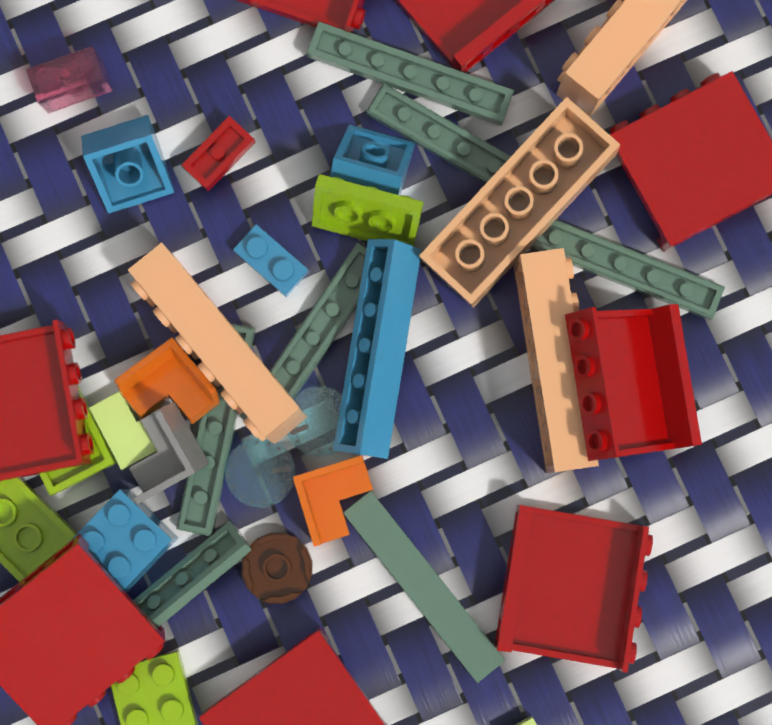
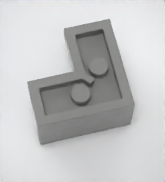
[129,402,209,505]

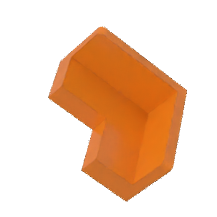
[114,337,220,424]
[293,455,373,547]

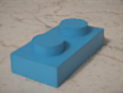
[233,224,309,297]

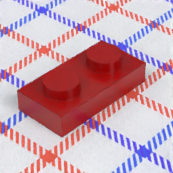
[181,116,256,192]

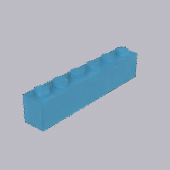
[333,239,422,459]

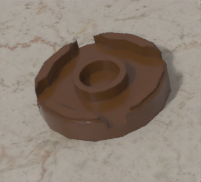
[242,532,313,604]

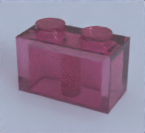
[26,46,113,114]

